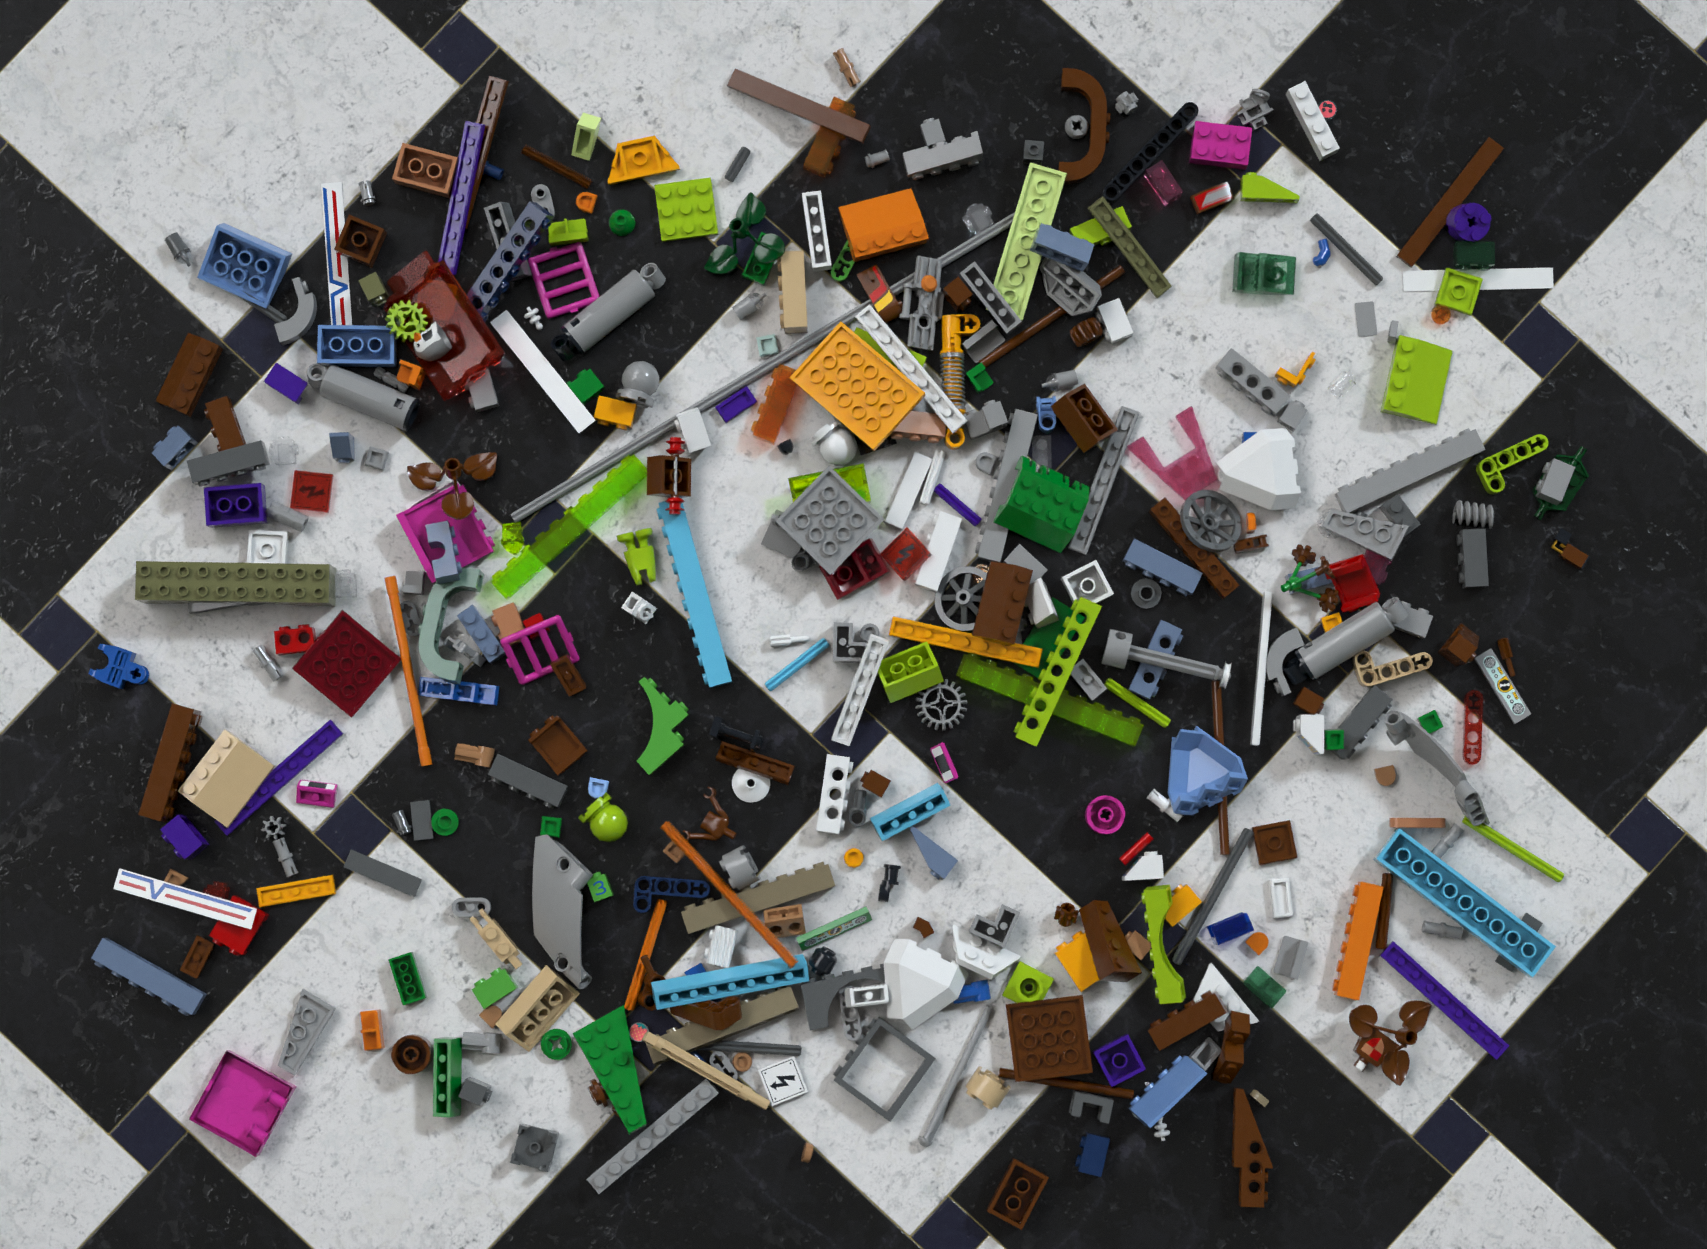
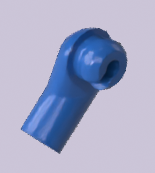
[1313,239,1331,266]

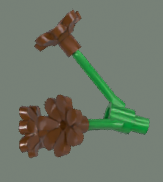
[1281,544,1338,613]

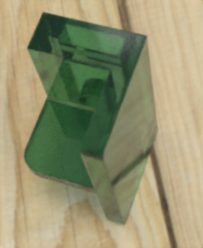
[1241,966,1286,1008]

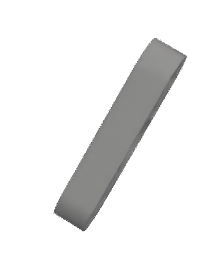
[839,985,862,1041]

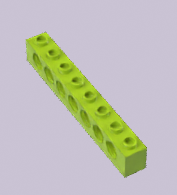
[1013,597,1102,747]

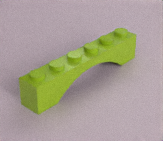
[1142,885,1186,1004]

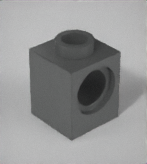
[1023,140,1044,165]

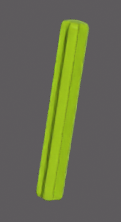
[1104,678,1171,728]

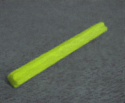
[1462,816,1564,882]

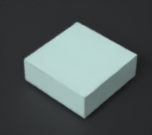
[756,334,779,357]

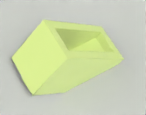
[571,113,601,160]

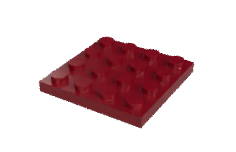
[292,610,401,718]

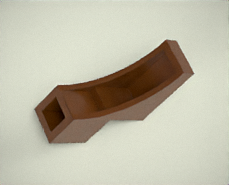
[1212,1011,1250,1084]

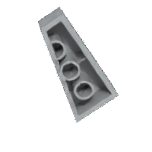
[903,131,983,180]

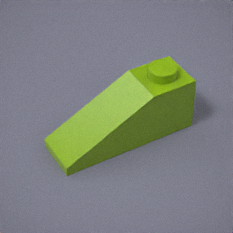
[1240,172,1300,203]

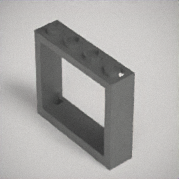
[833,1017,936,1122]

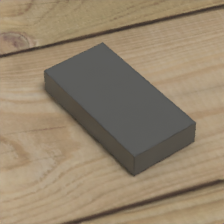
[410,800,434,841]

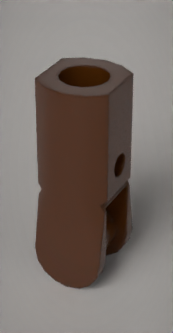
[1233,534,1269,554]

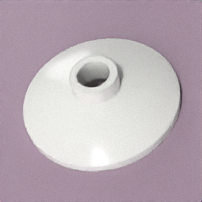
[732,769,770,803]

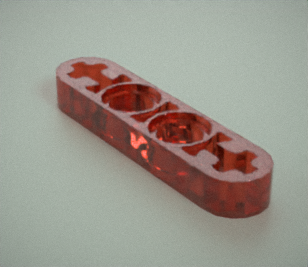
[1462,690,1483,765]

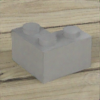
[964,400,1008,440]
[833,622,867,663]
[969,904,1020,948]

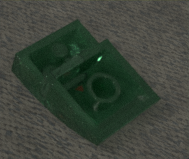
[1232,252,1296,295]

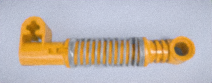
[940,314,980,450]

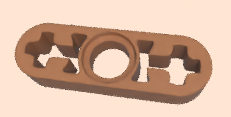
[1389,818,1446,828]

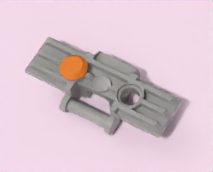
[899,256,944,350]

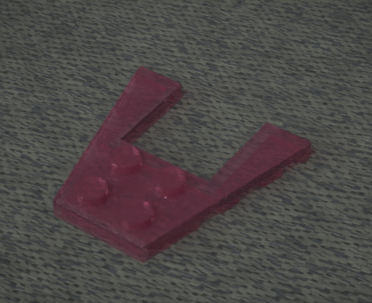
[1127,406,1217,501]

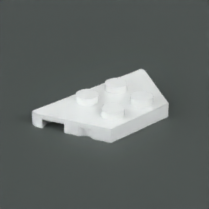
[950,925,1021,979]
[1193,963,1259,1031]

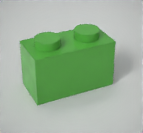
[471,967,518,1009]

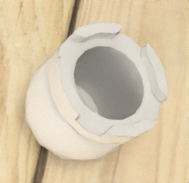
[809,418,857,466]

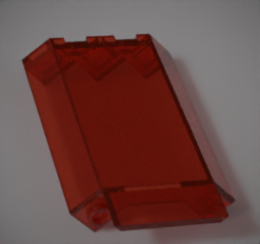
[383,250,505,401]

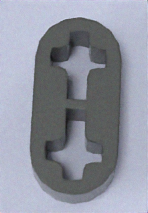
[400,601,421,637]

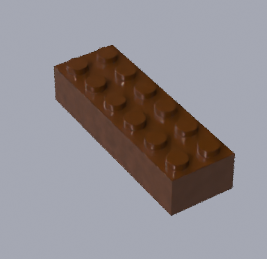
[138,703,203,822]

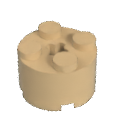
[966,1066,1011,1110]

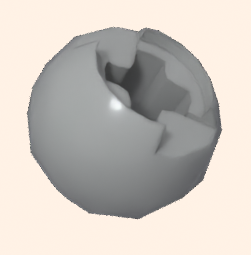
[1065,115,1089,139]

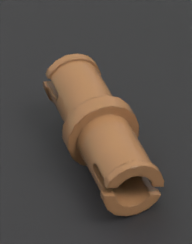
[833,48,861,87]

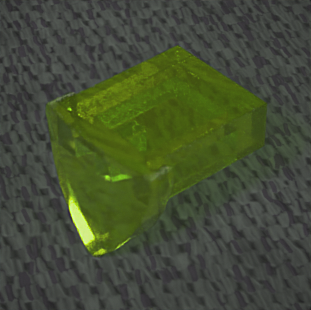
[501,522,524,555]

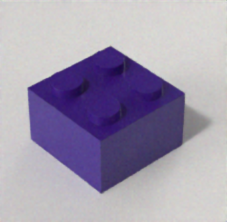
[160,815,210,860]
[1092,1033,1146,1087]

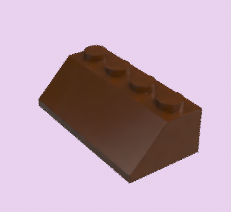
[156,333,223,417]
[972,561,1033,646]

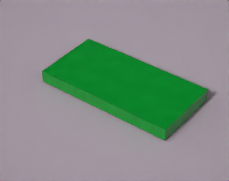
[1012,597,1085,678]

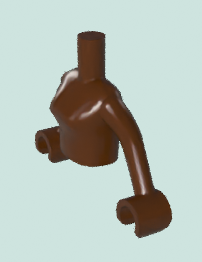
[683,787,737,842]

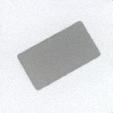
[1355,301,1377,337]

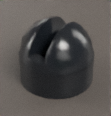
[777,439,794,455]

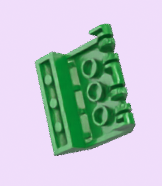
[993,455,1089,553]

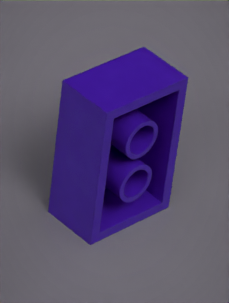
[204,483,268,528]

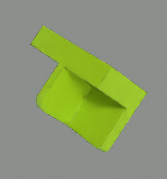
[548,219,588,246]

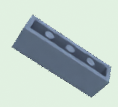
[1123,539,1203,596]

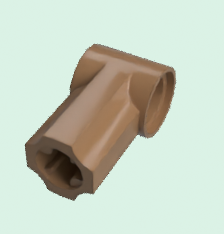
[454,743,495,768]

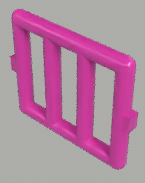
[528,242,600,319]
[500,615,580,685]

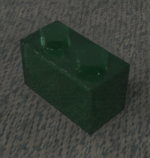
[1453,241,1495,271]

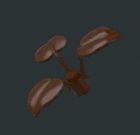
[407,452,497,520]
[1349,1000,1432,1086]

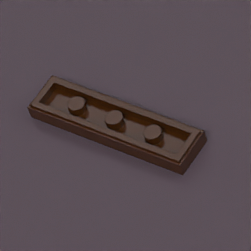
[715,741,795,785]

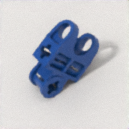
[88,644,149,689]

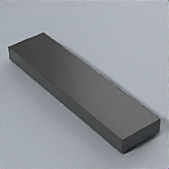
[344,849,422,897]

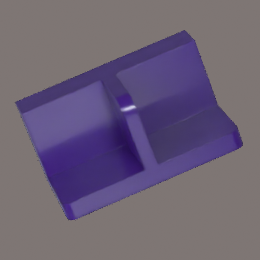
[263,363,308,405]

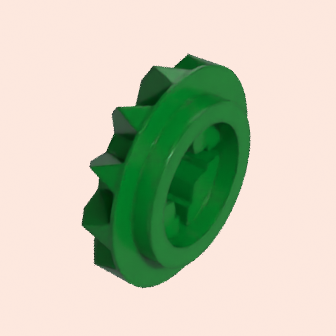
[541,1028,572,1060]

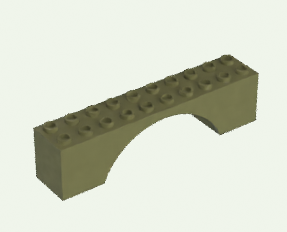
[135,561,336,607]

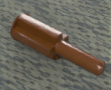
[1497,638,1515,677]

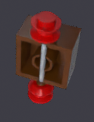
[647,437,691,515]

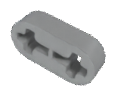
[710,1051,738,1080]

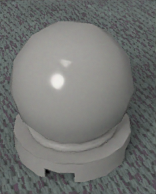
[616,361,659,408]

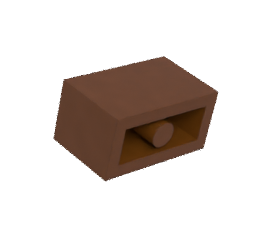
[943,276,973,312]

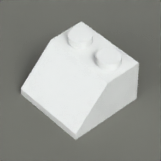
[1024,578,1059,628]

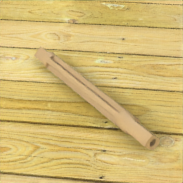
[642,1032,770,1110]

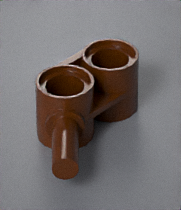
[637,955,666,1011]

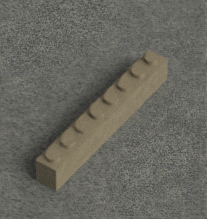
[681,862,835,934]
[645,986,799,1066]

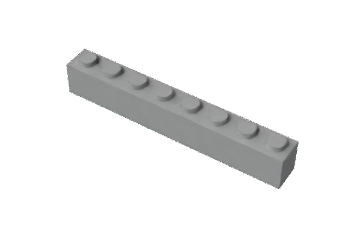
[975,409,1038,562]
[1335,428,1485,513]
[587,1079,719,1194]

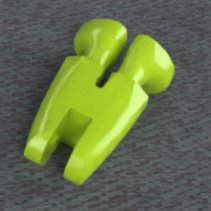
[616,528,656,585]

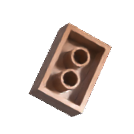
[392,143,458,198]

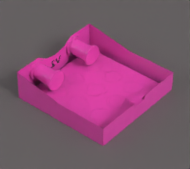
[189,1050,297,1157]

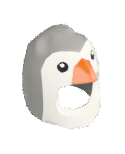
[413,321,452,361]

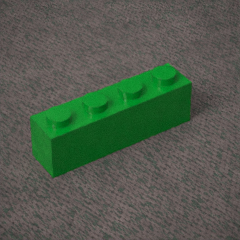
[433,1037,462,1118]

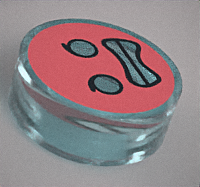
[1318,100,1337,120]

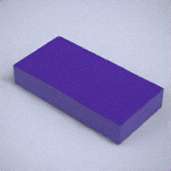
[715,386,757,423]

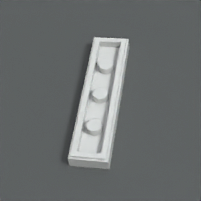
[885,452,933,530]

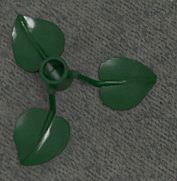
[704,192,785,274]

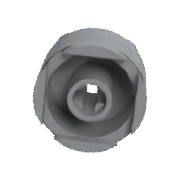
[719,845,761,890]

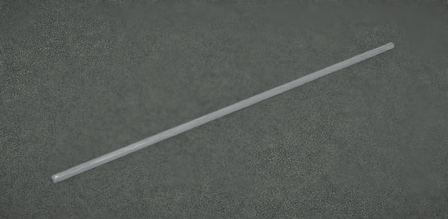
[511,212,1015,522]

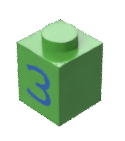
[587,872,613,902]

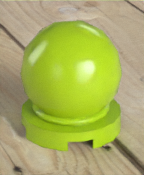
[578,792,628,842]

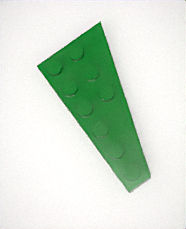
[573,1005,646,1135]

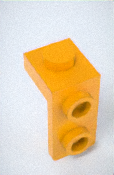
[1275,351,1316,388]

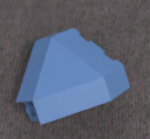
[1168,726,1248,815]

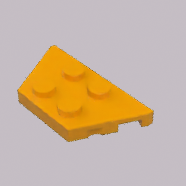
[608,135,680,185]

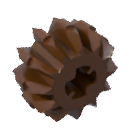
[1070,318,1103,347]

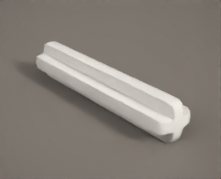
[920,449,946,505]

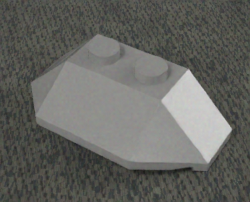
[1039,257,1102,316]

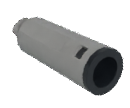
[307,363,421,432]

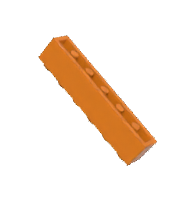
[1332,882,1384,1000]

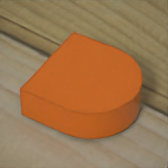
[576,192,598,214]
[1246,513,1256,534]
[1245,932,1268,955]

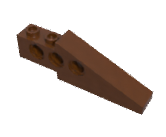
[1232,1088,1273,1208]

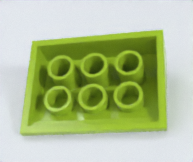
[1380,335,1453,425]

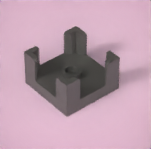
[1068,1090,1114,1124]
[510,1123,559,1172]

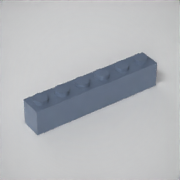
[91,938,207,1016]

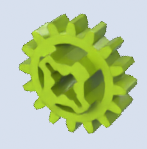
[385,300,428,342]

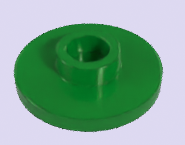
[431,809,458,836]

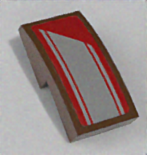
[1190,182,1235,214]

